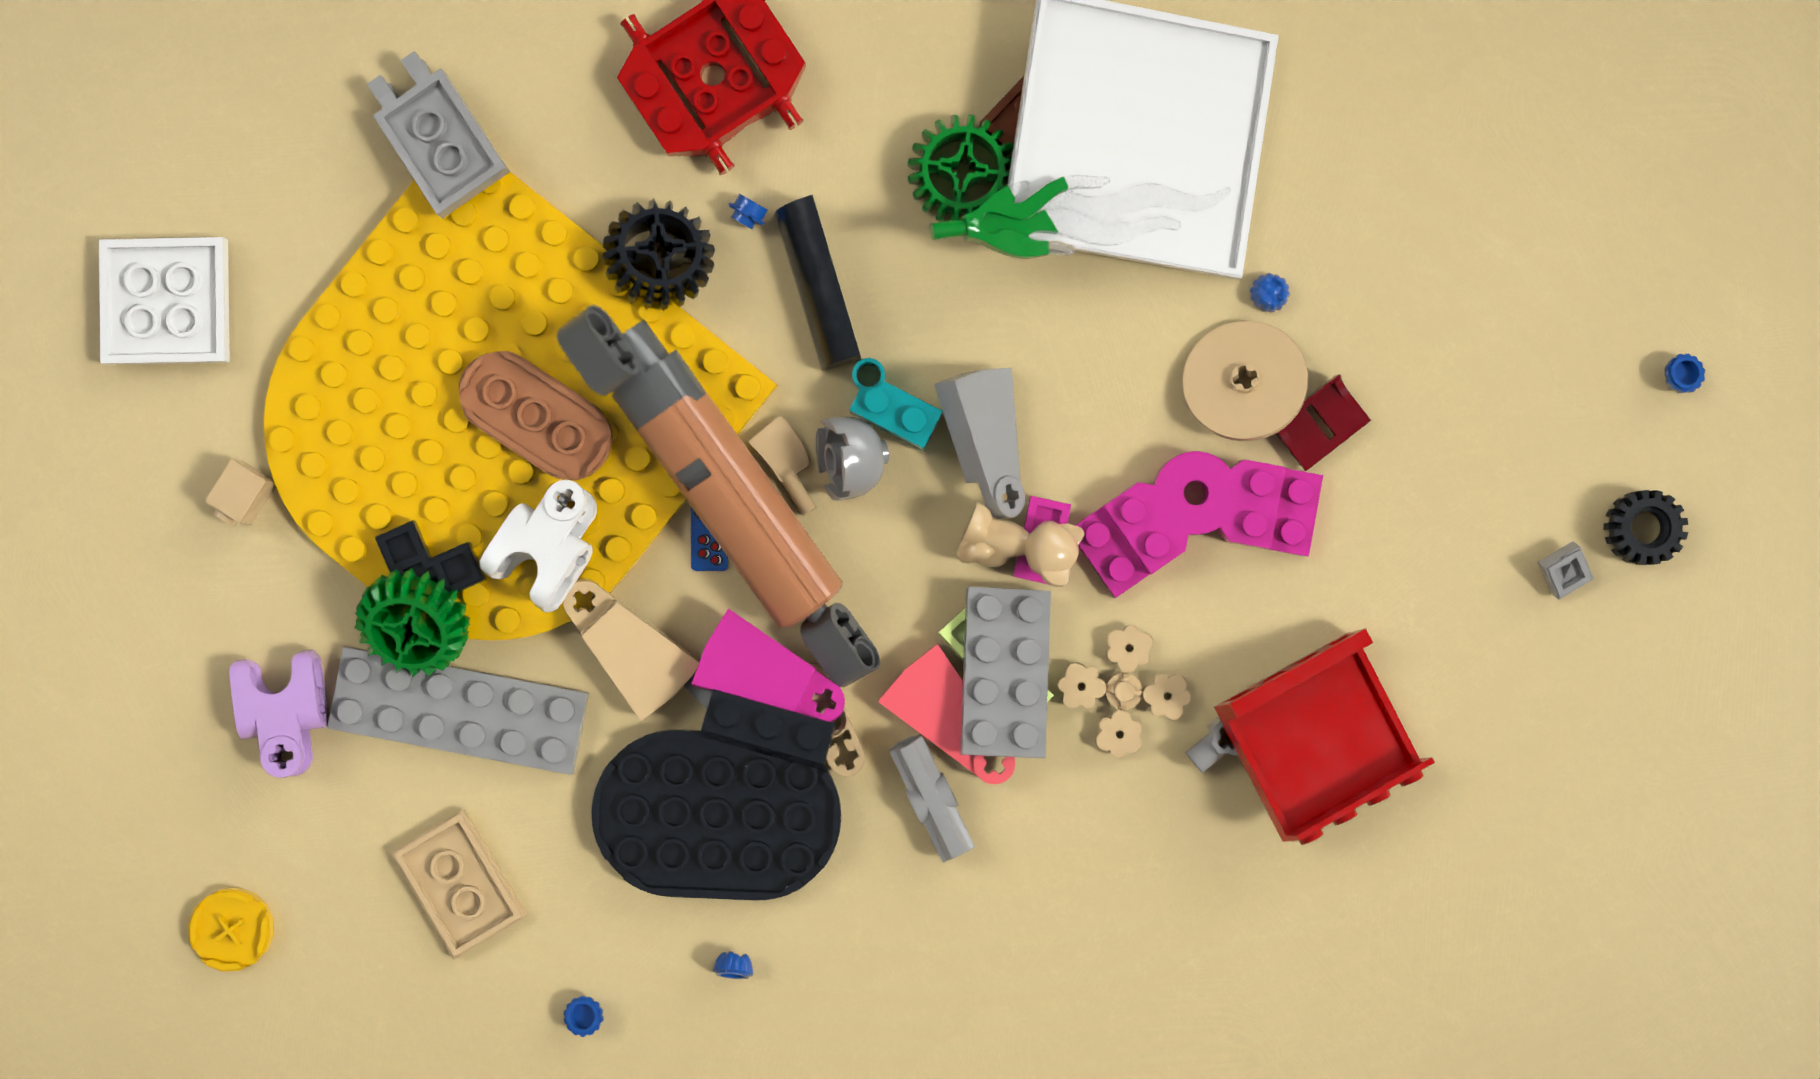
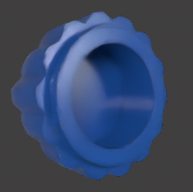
[1250,273,1290,313]
[1664,353,1705,393]
[713,951,753,979]
[564,996,604,1037]

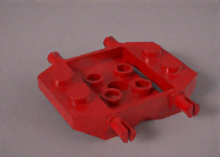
[617,0,806,175]

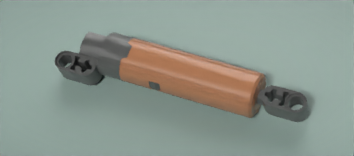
[557,305,880,688]

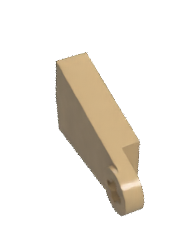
[563,578,700,721]

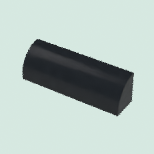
[775,195,861,371]

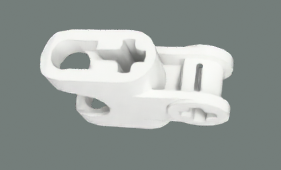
[480,480,597,612]

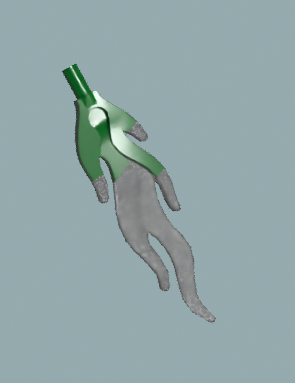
[930,174,1231,259]

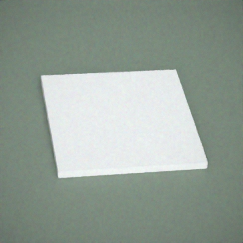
[1007,0,1279,280]

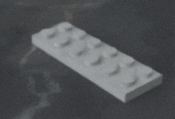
[327,647,589,775]

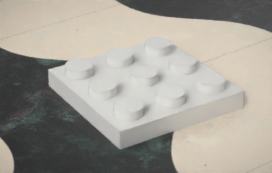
[99,237,230,365]

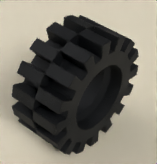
[1603,490,1688,565]

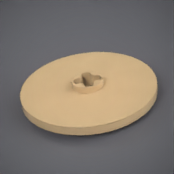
[1183,321,1308,441]

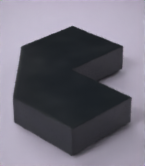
[375,520,487,593]

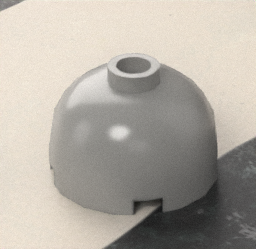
[816,417,889,501]

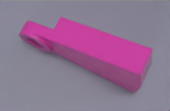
[692,608,845,722]

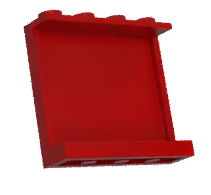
[1214,628,1435,845]

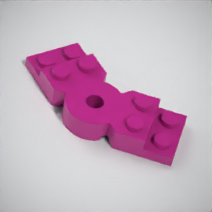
[1075,451,1323,598]

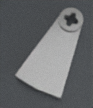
[934,368,1025,519]

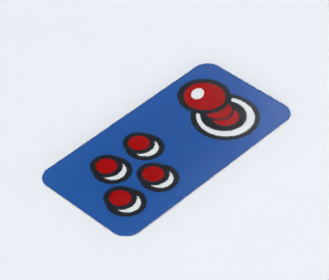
[691,507,728,571]

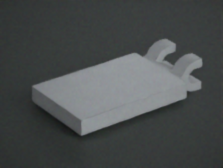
[367,51,510,219]

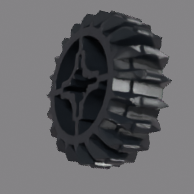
[602,198,715,311]

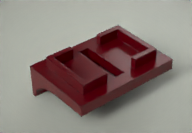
[1275,374,1372,471]

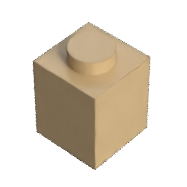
[205,459,276,527]

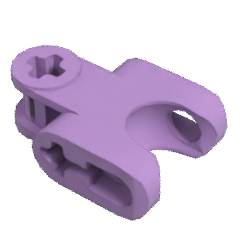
[229,649,328,778]

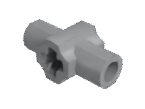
[1185,717,1237,773]

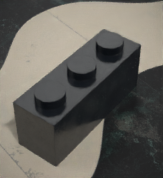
[701,689,835,771]

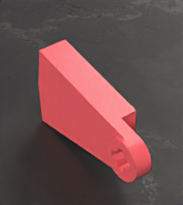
[878,643,1015,784]

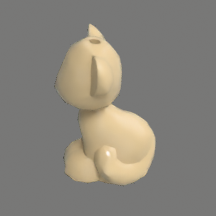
[956,502,1085,587]

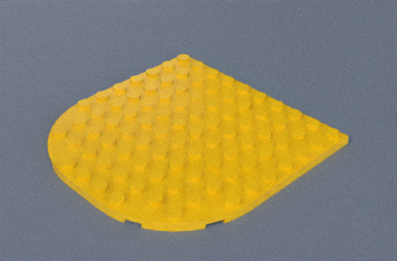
[264,172,778,641]

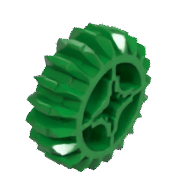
[908,115,1013,222]
[354,568,470,677]

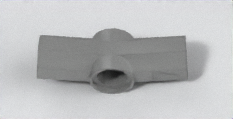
[889,734,975,862]

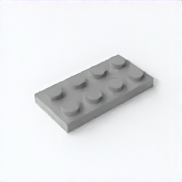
[960,587,1051,758]

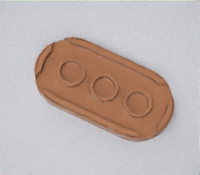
[459,351,613,480]

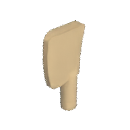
[748,416,816,516]

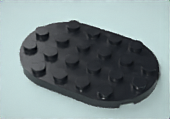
[591,729,842,900]

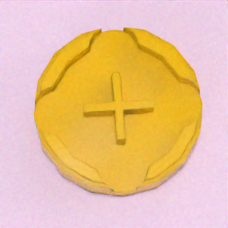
[188,888,274,972]

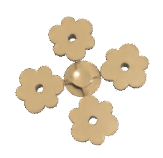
[1058,625,1191,758]

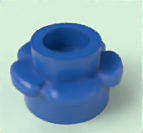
[729,193,768,229]

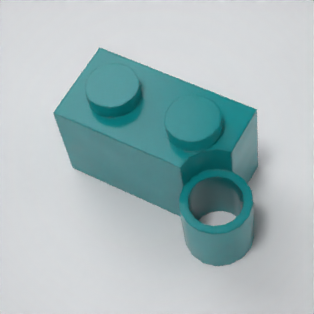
[849,358,943,451]

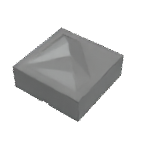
[1538,542,1594,600]

